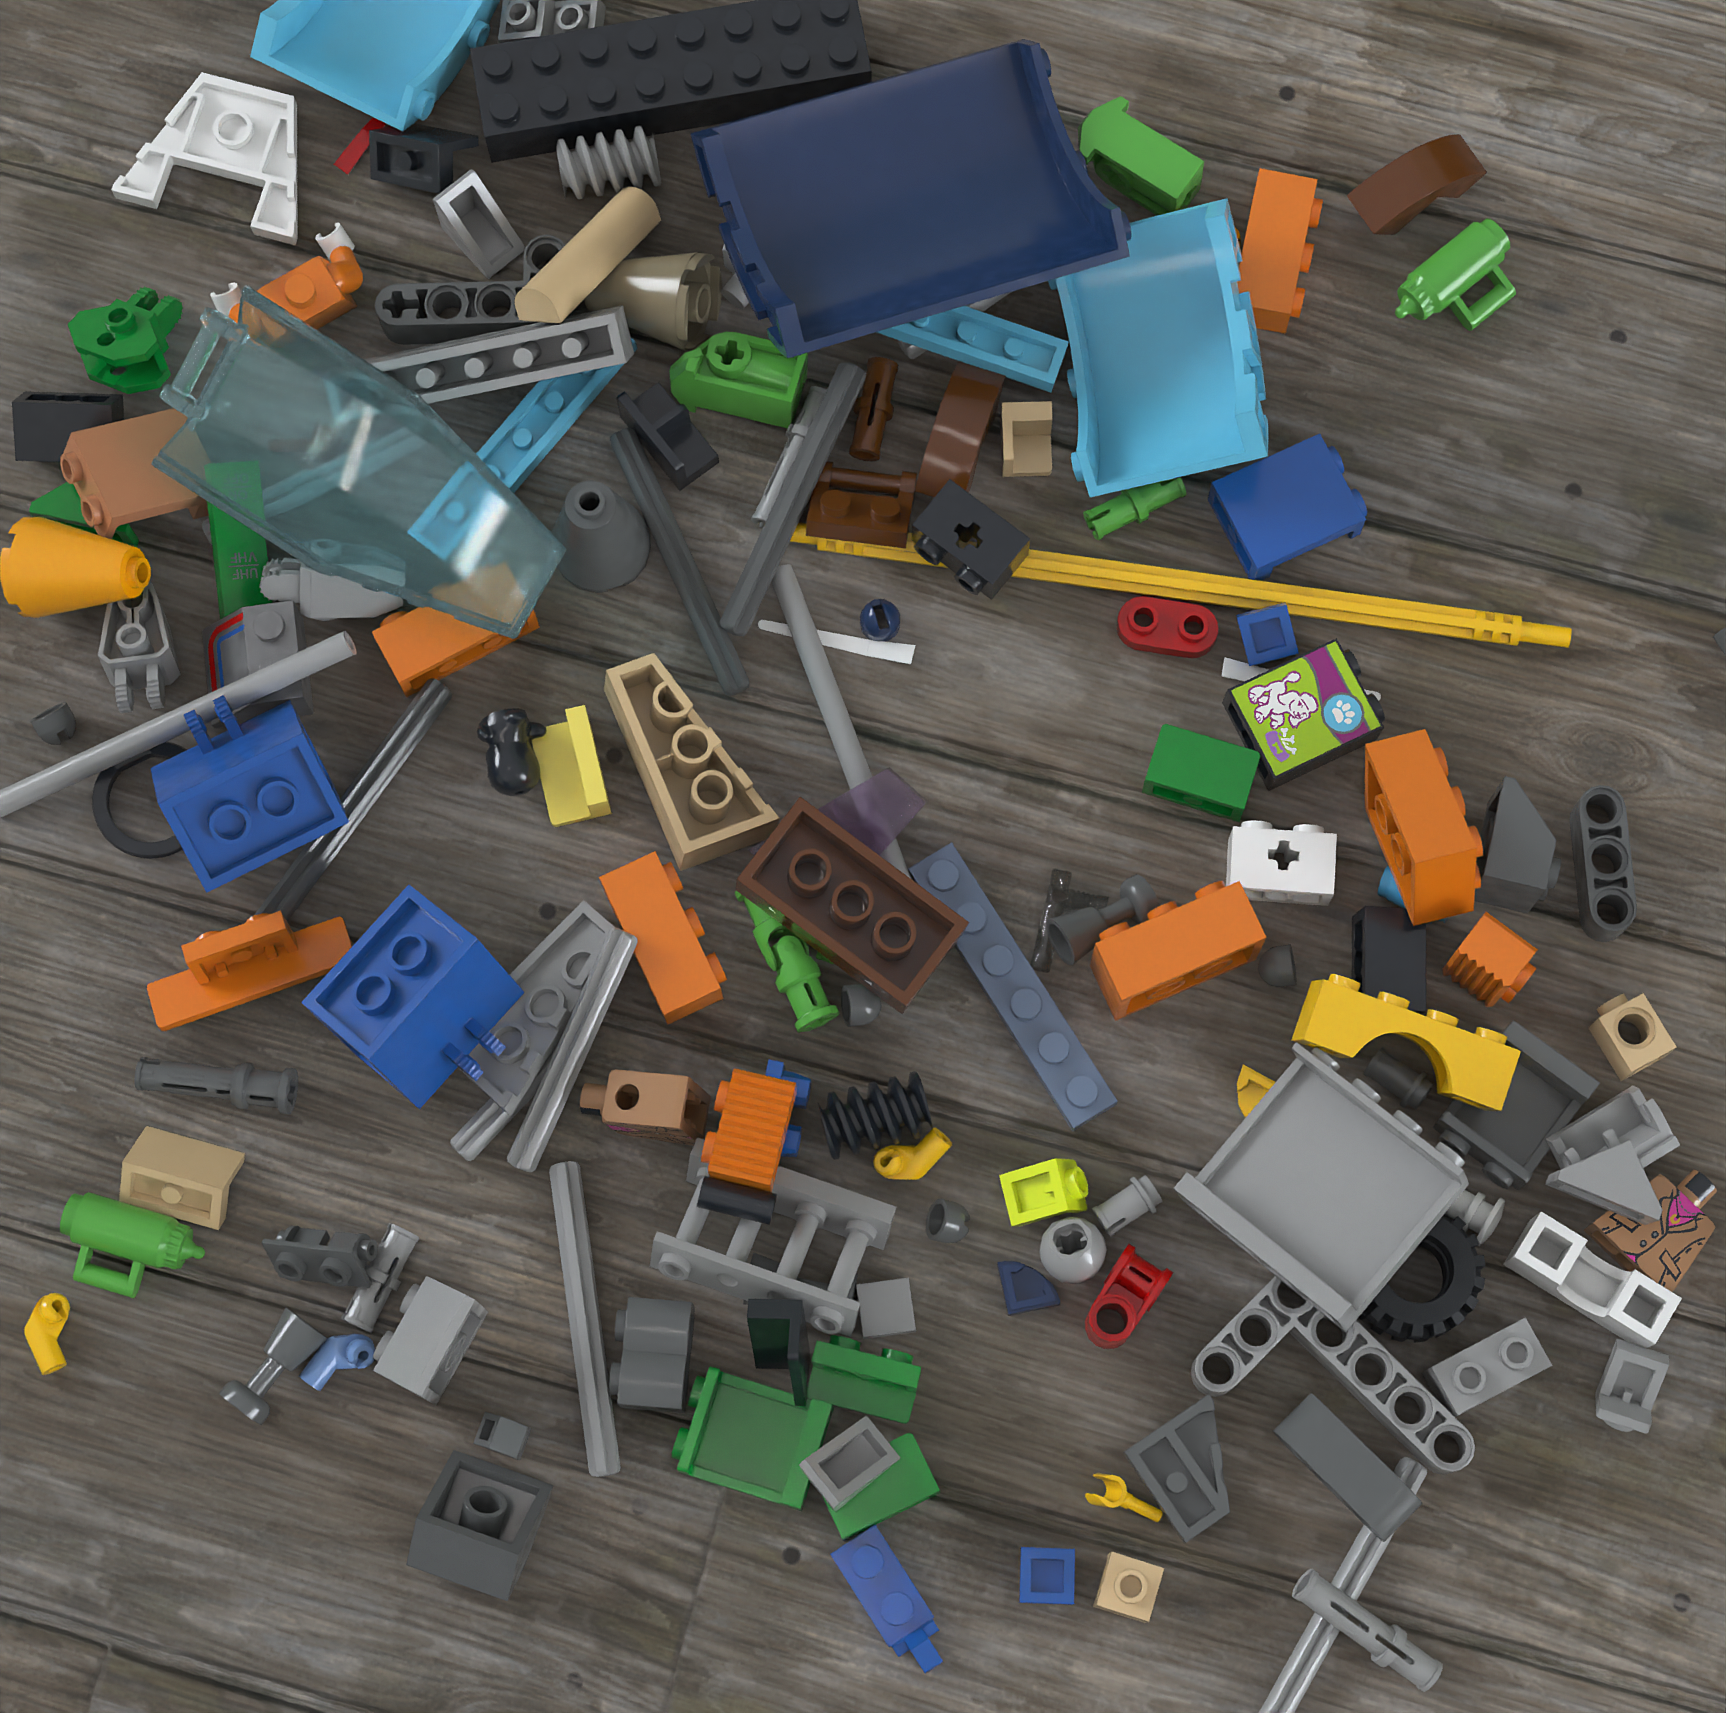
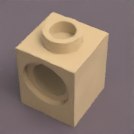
[1589,993,1677,1081]
[1093,1552,1164,1623]

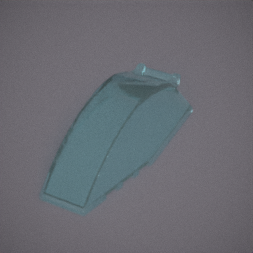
[151,285,567,639]

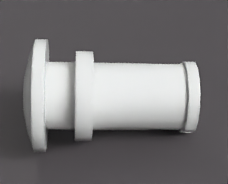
[1445,1190,1505,1246]

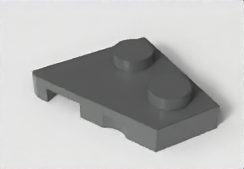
[1123,1394,1230,1544]

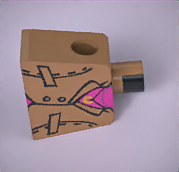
[580,1069,711,1146]
[1584,1170,1717,1292]

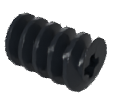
[818,1071,933,1160]

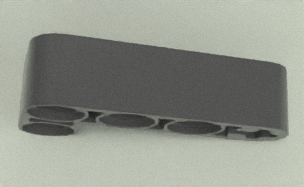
[375,234,573,345]

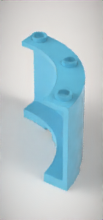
[250,0,500,131]
[1048,198,1268,497]

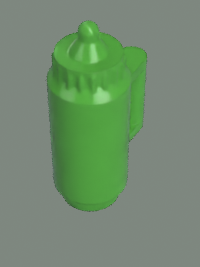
[1395,218,1516,331]
[60,1192,205,1299]

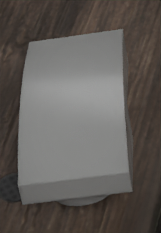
[498,0,606,43]

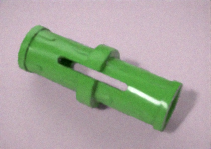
[1083,477,1187,541]

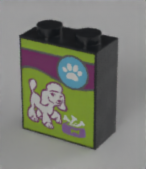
[1222,638,1385,791]

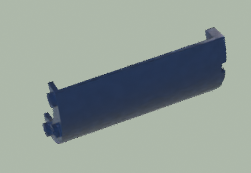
[690,39,1132,358]

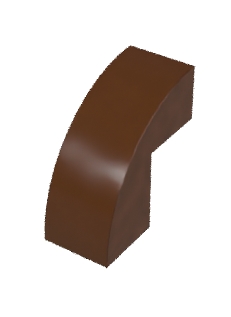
[1347,134,1487,235]
[915,361,1005,497]

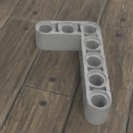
[1190,1276,1475,1475]

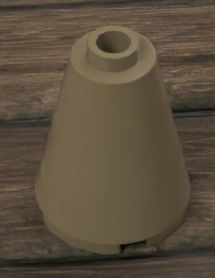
[584,252,722,352]

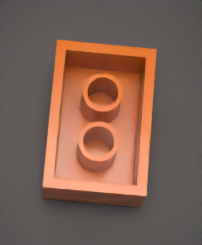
[1365,729,1483,926]
[1090,881,1267,1021]

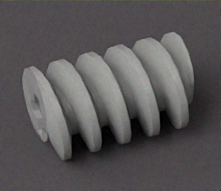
[556,126,661,200]

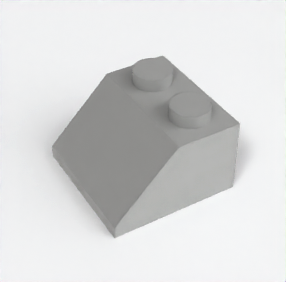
[373,1276,488,1405]

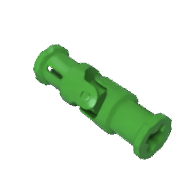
[734,891,840,1033]

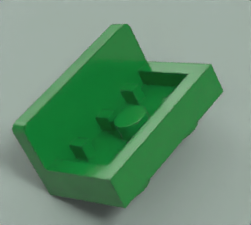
[807,1335,922,1424]

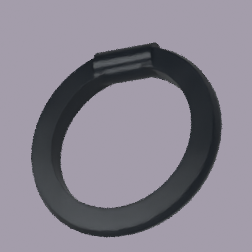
[92,741,187,859]

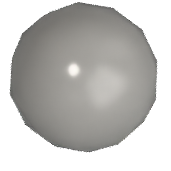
[1039,1217,1107,1284]

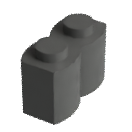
[609,1297,695,1413]

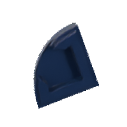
[997,1261,1060,1316]

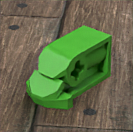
[1078,96,1204,216]
[669,331,808,428]

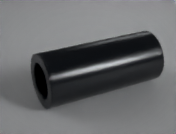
[697,1176,777,1225]

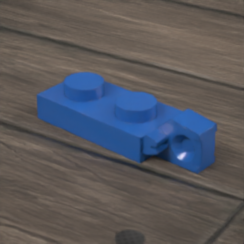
[830,1524,943,1673]

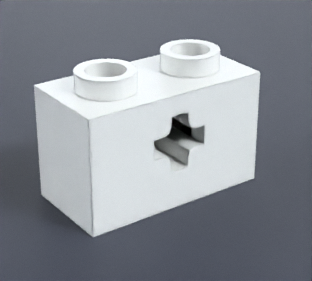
[1226,821,1337,906]

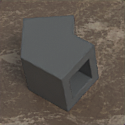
[473,1412,532,1461]

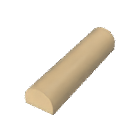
[515,187,661,324]

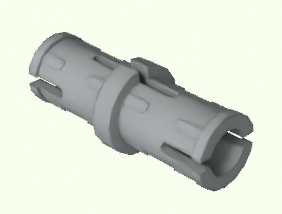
[341,1223,420,1333]

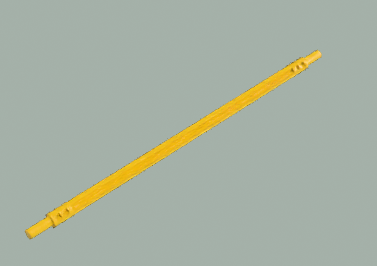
[790,523,1572,648]

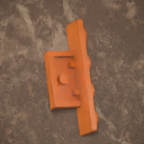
[147,911,352,1031]

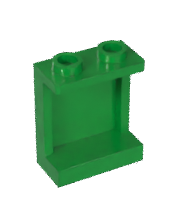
[671,1366,834,1512]

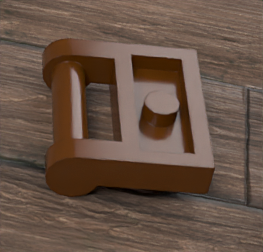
[806,461,917,549]

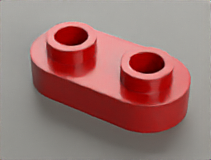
[1117,596,1218,658]

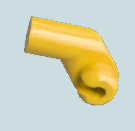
[873,1127,952,1180]
[24,1293,70,1375]

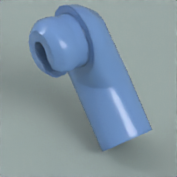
[299,1334,375,1391]

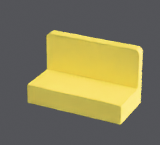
[531,705,612,827]

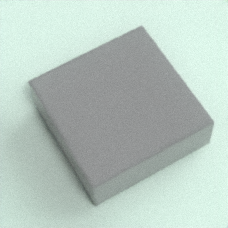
[856,1277,916,1339]

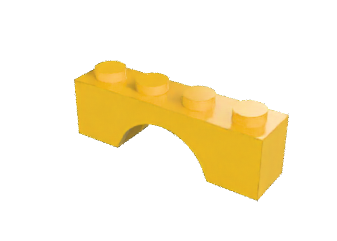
[1291,974,1521,1111]

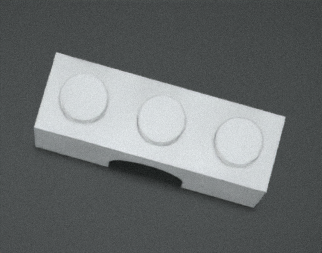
[1503,1212,1682,1348]

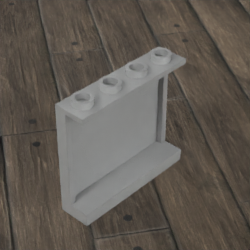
[1174,1042,1469,1332]

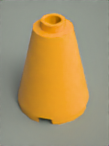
[0,517,151,618]

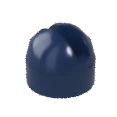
[860,599,900,642]

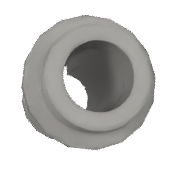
[1091,1175,1163,1237]

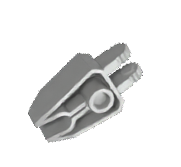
[259,543,405,621]
[98,581,181,713]

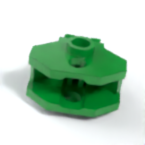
[68,286,183,394]

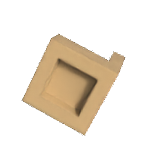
[1000,401,1053,477]

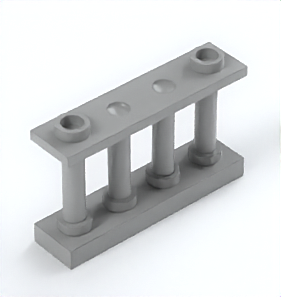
[650,1137,897,1337]

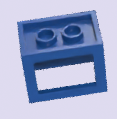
[150,695,349,893]
[301,885,524,1109]

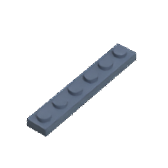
[908,842,1118,1132]

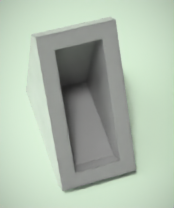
[433,169,525,279]
[1545,1140,1663,1225]
[799,1415,901,1512]

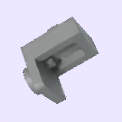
[1595,1339,1669,1433]

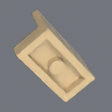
[119,1126,245,1230]

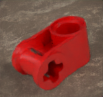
[1085,1244,1174,1349]

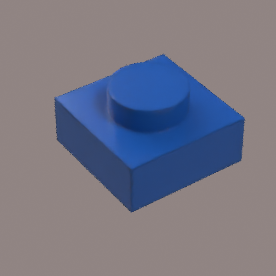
[1236,602,1299,666]
[1019,1547,1075,1605]

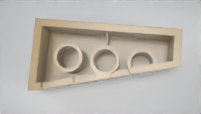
[604,653,780,871]

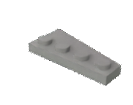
[458,900,615,1117]

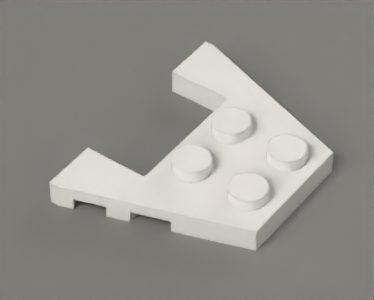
[111,72,298,245]

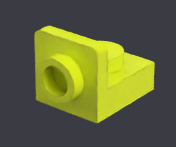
[999,1158,1088,1227]

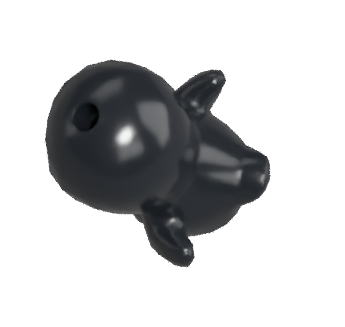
[477,708,547,796]

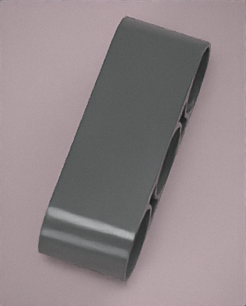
[1569,785,1637,942]
[1273,1393,1423,1542]

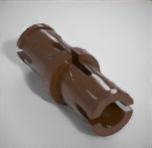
[849,357,899,462]

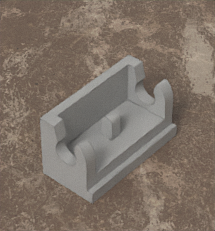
[1546,1085,1680,1169]

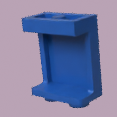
[1207,434,1367,580]

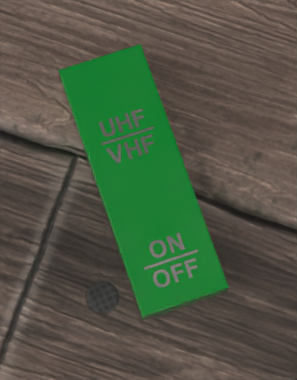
[203,464,273,619]

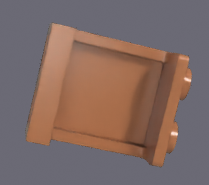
[60,406,211,539]

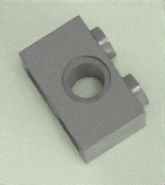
[1422,1317,1553,1417]

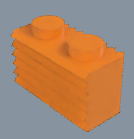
[1443,912,1538,1007]
[701,1068,797,1192]

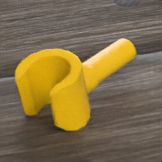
[1085,1473,1163,1522]

